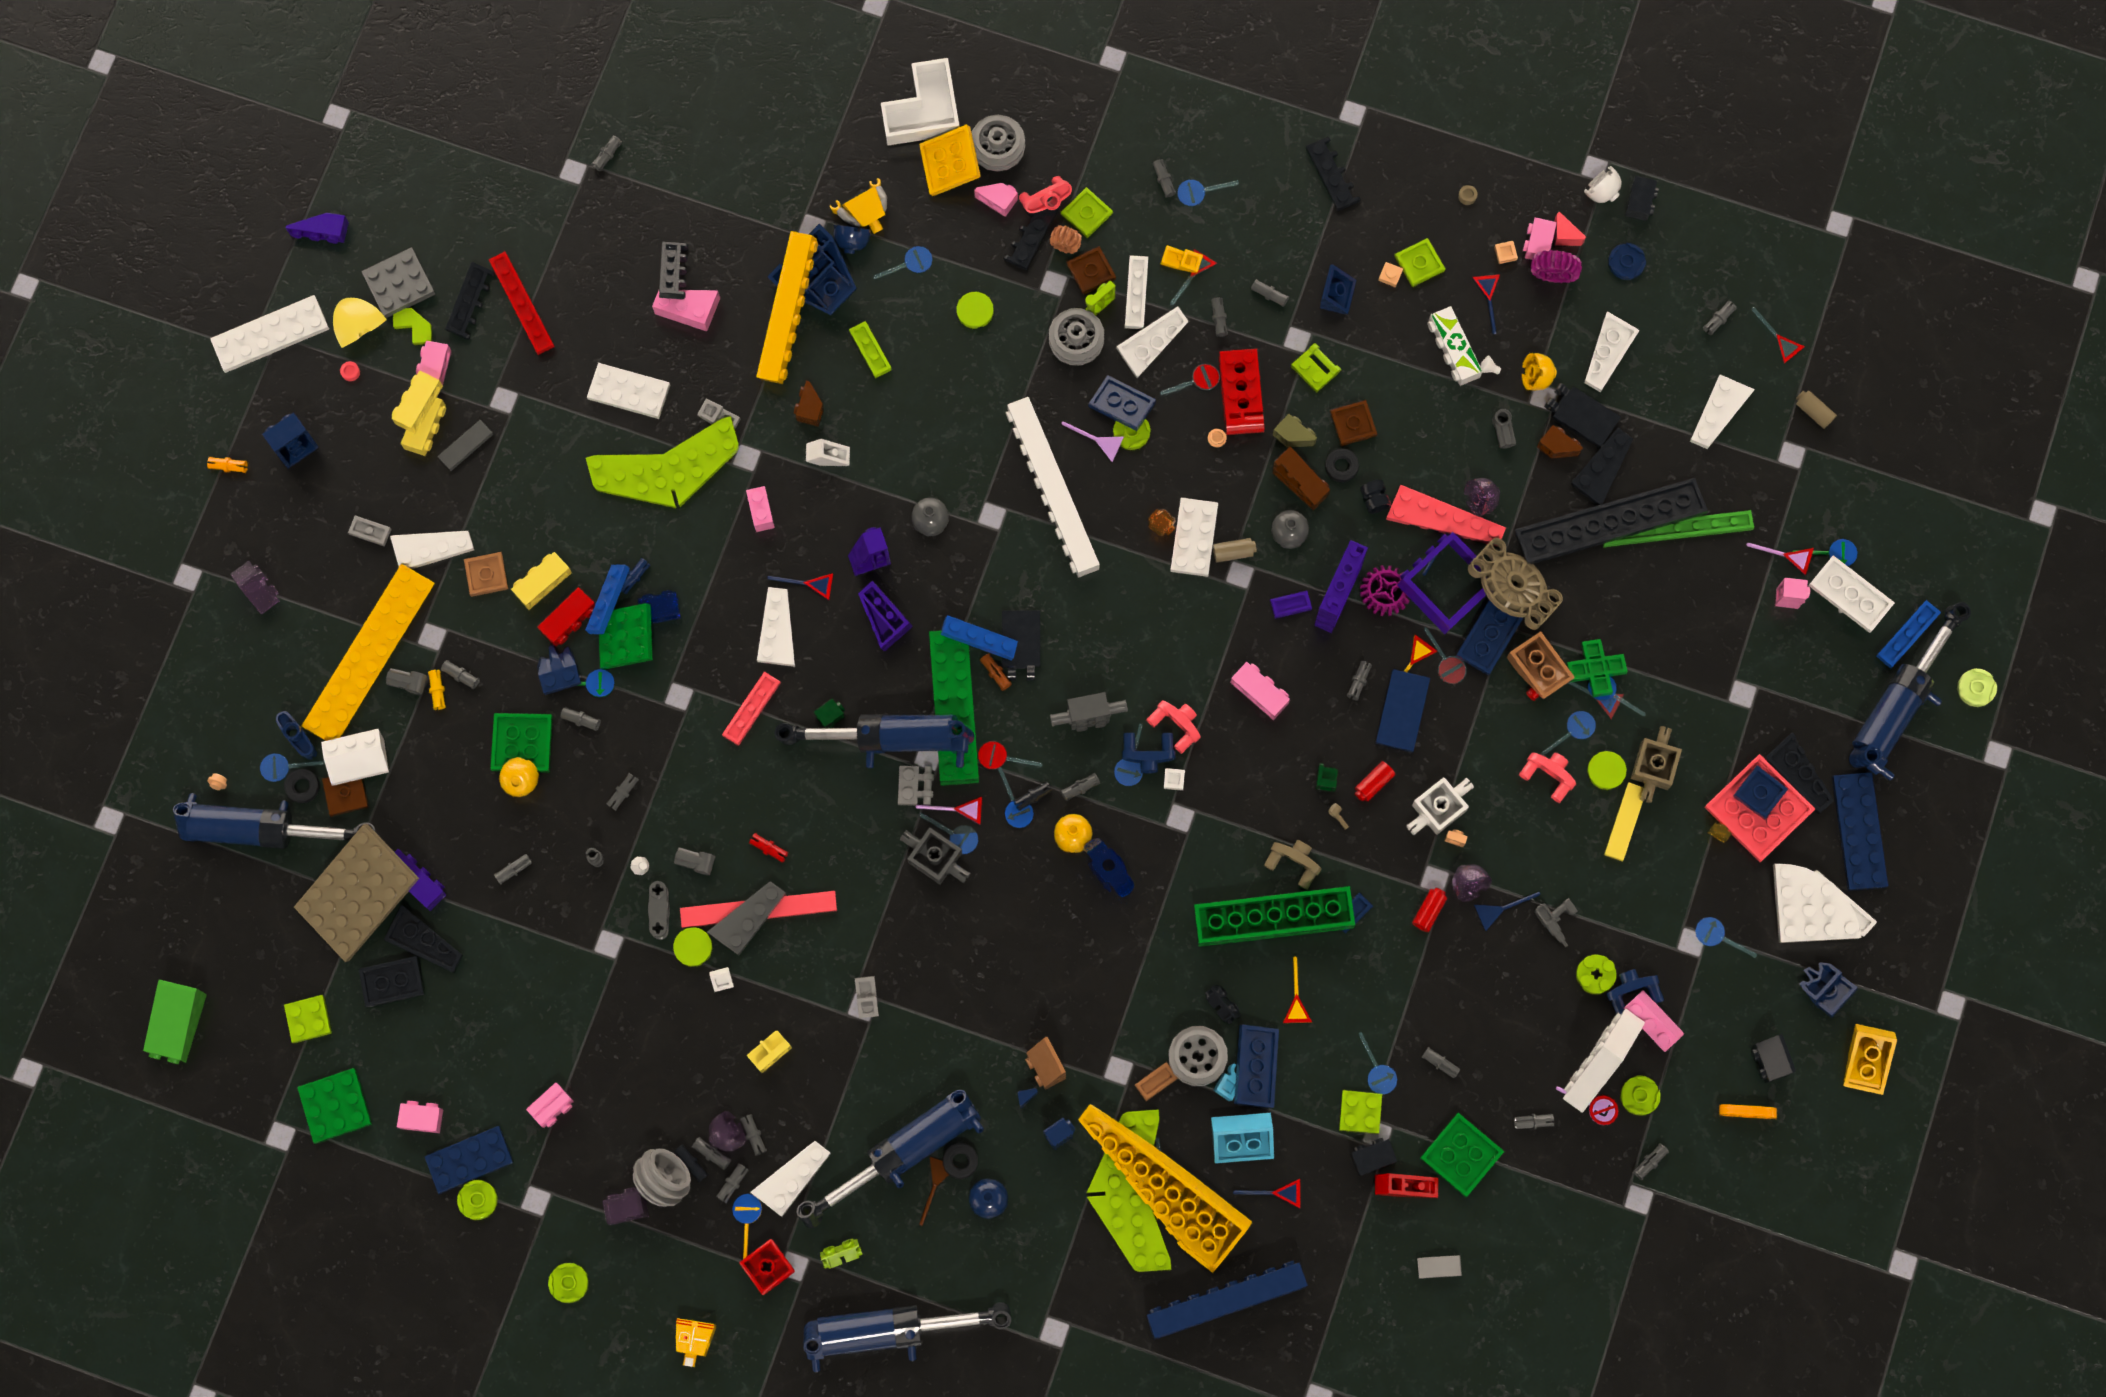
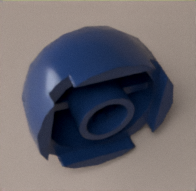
[833,225,871,254]
[969,1178,1008,1219]

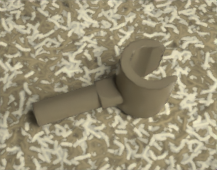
[1329,803,1349,830]

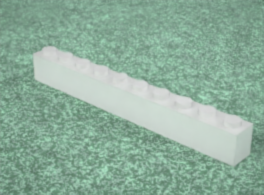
[1006,397,1099,578]

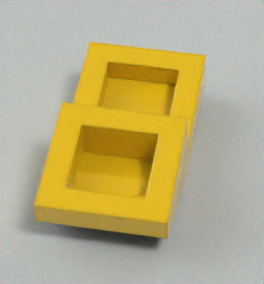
[1160,245,1203,273]

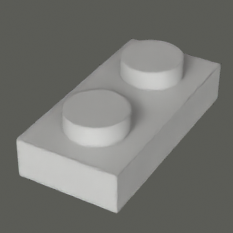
[348,515,392,546]

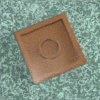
[464,552,508,597]

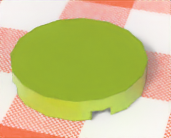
[957,292,994,329]
[1113,419,1150,450]
[1587,751,1627,790]
[673,927,713,967]
[1620,1076,1661,1116]
[457,1180,498,1220]
[548,1263,589,1303]

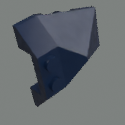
[768,223,857,315]

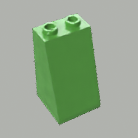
[143,980,207,1064]

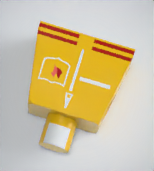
[676,1318,716,1367]

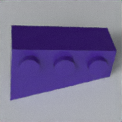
[848,527,891,576]
[858,581,913,651]
[395,849,447,911]

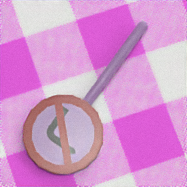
[1556,1086,1619,1125]

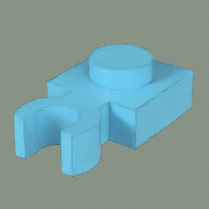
[1213,1063,1236,1101]

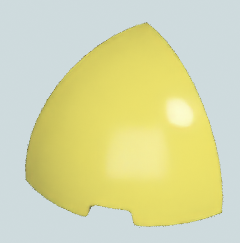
[333,298,387,348]

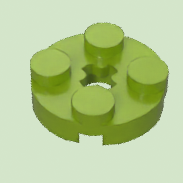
[1576,954,1616,994]

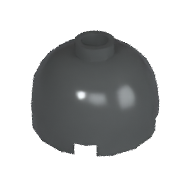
[911,497,949,536]
[1271,510,1309,549]

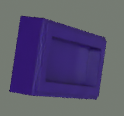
[1270,591,1312,619]

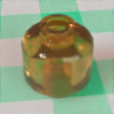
[1147,509,1176,537]

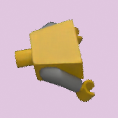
[830,178,887,234]

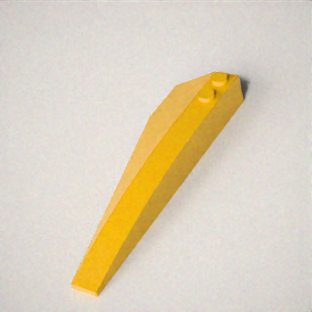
[1078,1104,1252,1273]

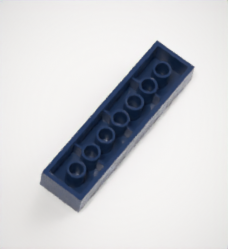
[1146,1260,1308,1340]

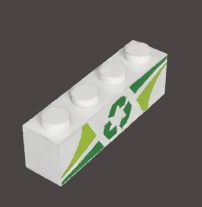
[1428,306,1483,386]

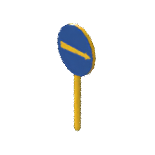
[732,1194,762,1259]

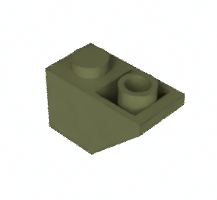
[1273,414,1317,447]

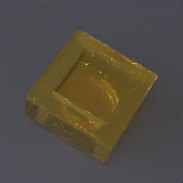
[1707,823,1732,843]

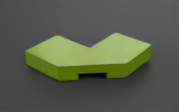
[393,308,432,345]

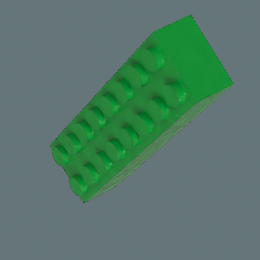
[929,630,979,786]
[1194,886,1355,947]

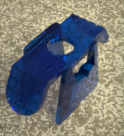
[1083,838,1134,897]

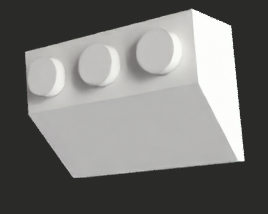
[321,729,389,786]

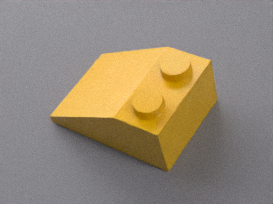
[1843,1024,1897,1095]

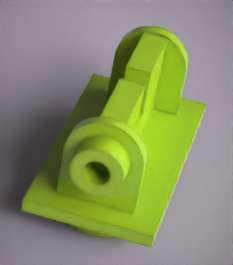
[820,1239,863,1269]

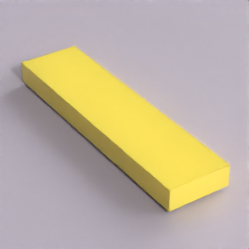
[1604,782,1643,861]

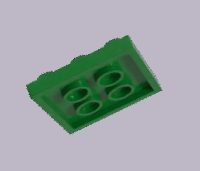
[599,603,653,670]
[491,713,553,772]
[297,1068,372,1144]
[1420,1113,1504,1197]

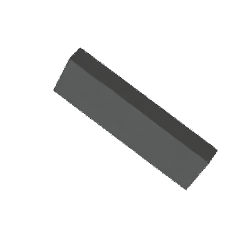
[437,420,493,471]

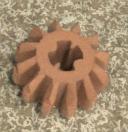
[1050,225,1082,254]

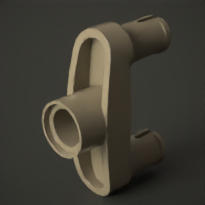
[1264,840,1322,890]

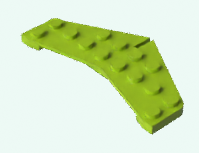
[586,416,739,508]
[1087,1110,1171,1272]

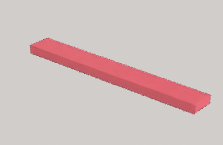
[680,891,837,928]

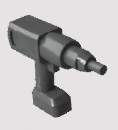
[1534,898,1578,947]

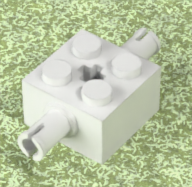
[1406,777,1474,835]

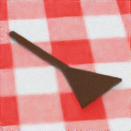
[919,1157,958,1226]

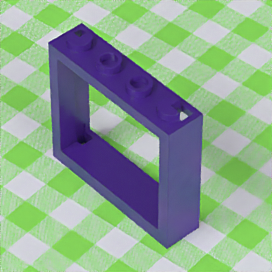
[1397,532,1489,634]
[1314,540,1368,633]

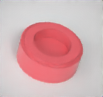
[340,361,360,381]

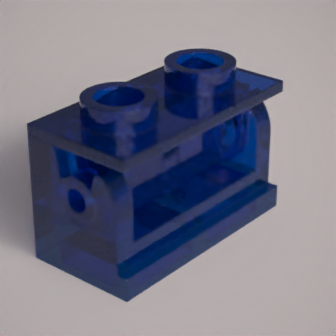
[638,590,681,624]

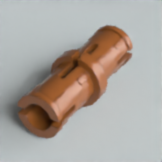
[980,653,1012,691]

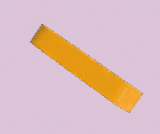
[1719,1104,1777,1119]

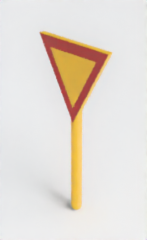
[1403,635,1437,672]
[1283,956,1312,1023]

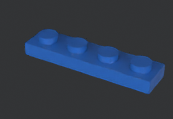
[585,565,630,634]
[1876,600,1941,668]
[941,615,1018,660]

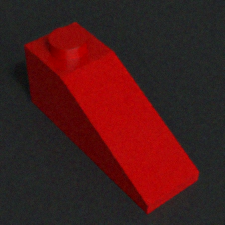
[1375,1173,1438,1198]

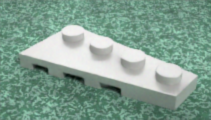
[757,587,795,667]

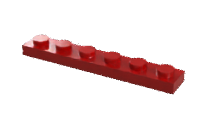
[489,252,555,355]

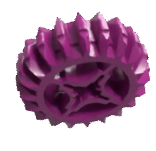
[1531,250,1582,284]
[1360,565,1410,616]

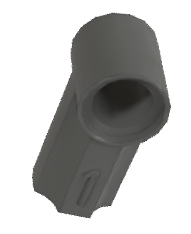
[1492,409,1516,449]
[386,668,427,695]
[674,848,716,876]

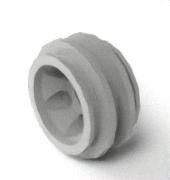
[972,115,1025,172]
[1049,308,1104,365]
[1169,1026,1228,1086]
[633,1149,691,1207]

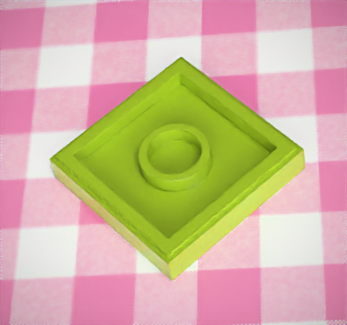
[1061,187,1113,238]
[1395,238,1445,287]

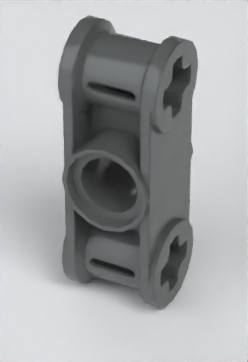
[648,881,670,940]

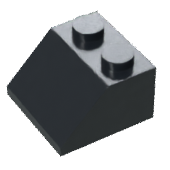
[1751,1034,1796,1084]

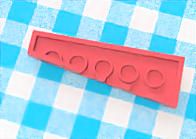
[1386,485,1506,546]

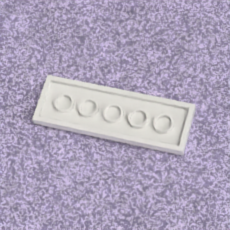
[210,295,329,373]

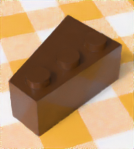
[1272,446,1330,511]

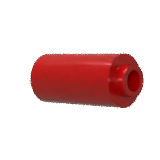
[1355,761,1396,801]
[1412,888,1447,932]

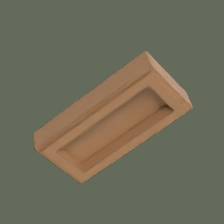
[1135,1062,1178,1101]

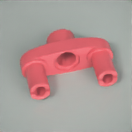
[1019,176,1072,213]
[1146,700,1201,754]
[1519,753,1576,803]

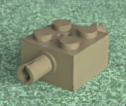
[1631,726,1682,803]

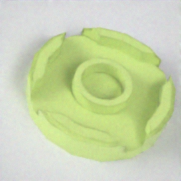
[1957,668,1997,707]

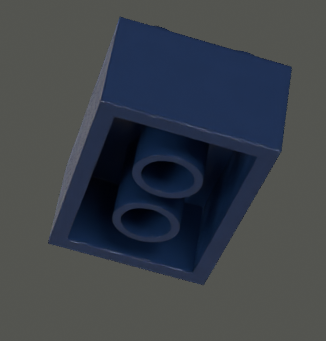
[262,412,319,469]

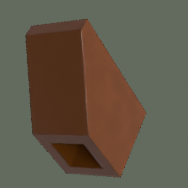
[794,381,824,427]
[1537,425,1583,459]

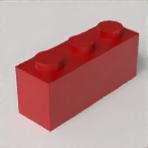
[538,587,595,647]

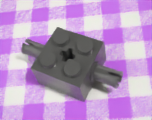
[1050,692,1128,732]
[900,828,970,885]

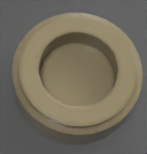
[1458,185,1478,205]

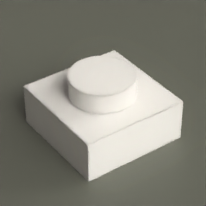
[1164,768,1185,790]
[709,967,734,992]

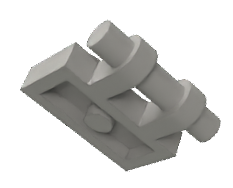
[898,766,934,806]

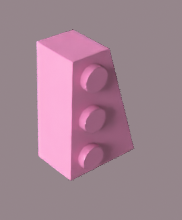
[652,290,720,331]

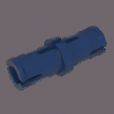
[621,558,651,595]

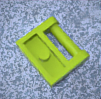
[1085,281,1115,316]
[1291,343,1342,393]

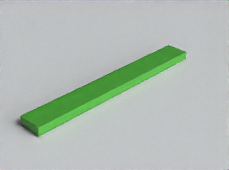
[1603,510,1754,547]

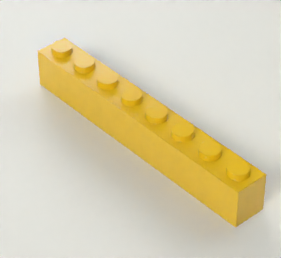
[756,231,818,384]

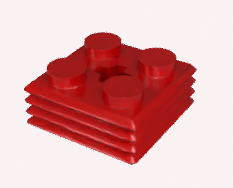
[740,1239,795,1295]

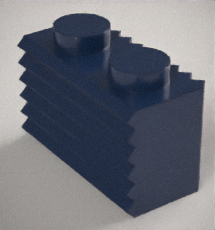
[1043,1118,1075,1150]

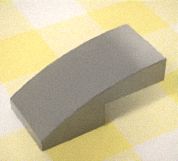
[697,399,741,429]
[855,976,879,1018]
[1417,1255,1462,1279]

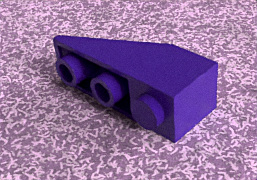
[286,213,349,244]

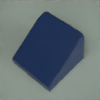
[1017,1088,1038,1109]

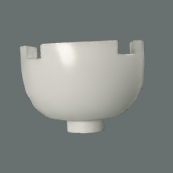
[1584,166,1621,203]

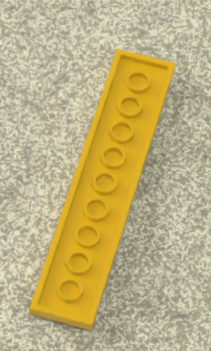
[301,564,435,741]

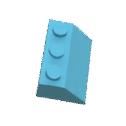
[1211,1113,1274,1163]

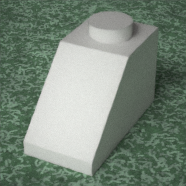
[806,439,850,466]

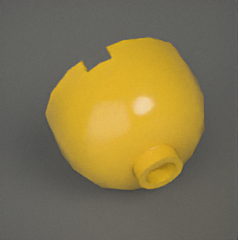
[1522,353,1557,391]
[499,757,539,797]
[1054,814,1093,853]

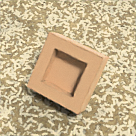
[1494,241,1518,264]
[1378,262,1403,287]
[1445,830,1468,847]

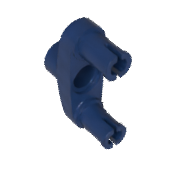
[276,711,317,760]
[1122,733,1176,773]
[1606,969,1664,1014]

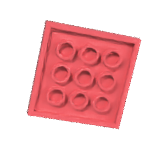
[1704,754,1815,862]

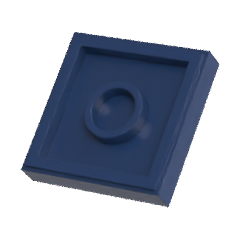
[1733,765,1788,820]

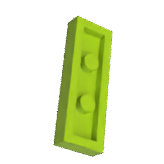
[849,321,892,378]

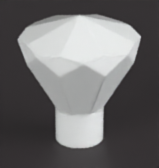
[1481,356,1501,374]
[631,856,649,875]

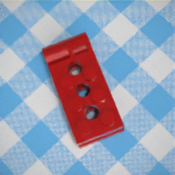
[1219,349,1264,435]

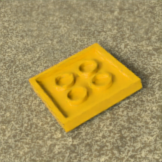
[919,124,981,196]

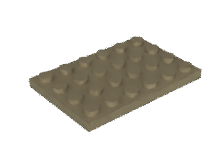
[294,824,419,962]

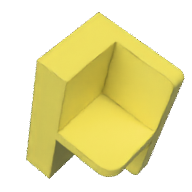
[747,1031,792,1073]

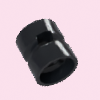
[1360,480,1392,514]

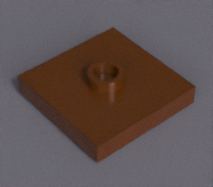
[1066,246,1116,295]
[1330,400,1377,446]
[322,777,369,817]

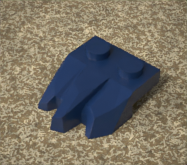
[537,645,582,695]
[1799,962,1858,1018]

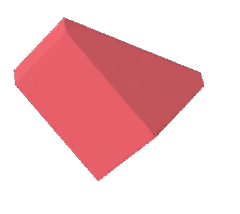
[1554,212,1586,246]

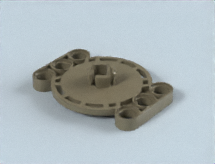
[1468,538,1563,630]

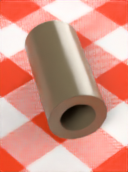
[1796,390,1837,429]
[1213,538,1257,563]

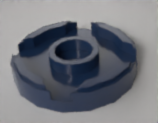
[1608,243,1646,280]

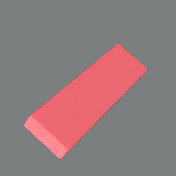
[722,672,781,746]

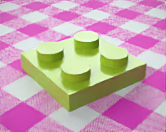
[284,995,332,1043]
[1339,1090,1382,1134]

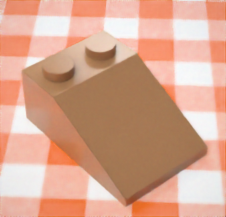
[1507,631,1575,699]
[1025,1037,1066,1090]

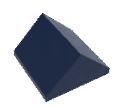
[1320,264,1356,314]

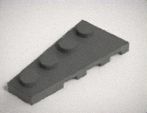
[708,881,786,956]

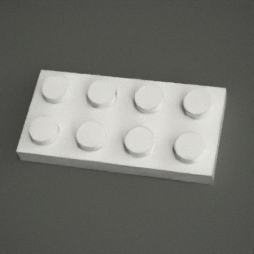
[587,363,670,419]
[1170,498,1218,577]
[1809,556,1895,633]

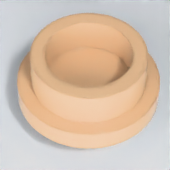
[1208,429,1227,447]
[208,774,227,790]

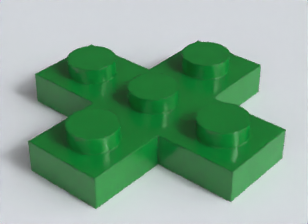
[1566,639,1628,697]

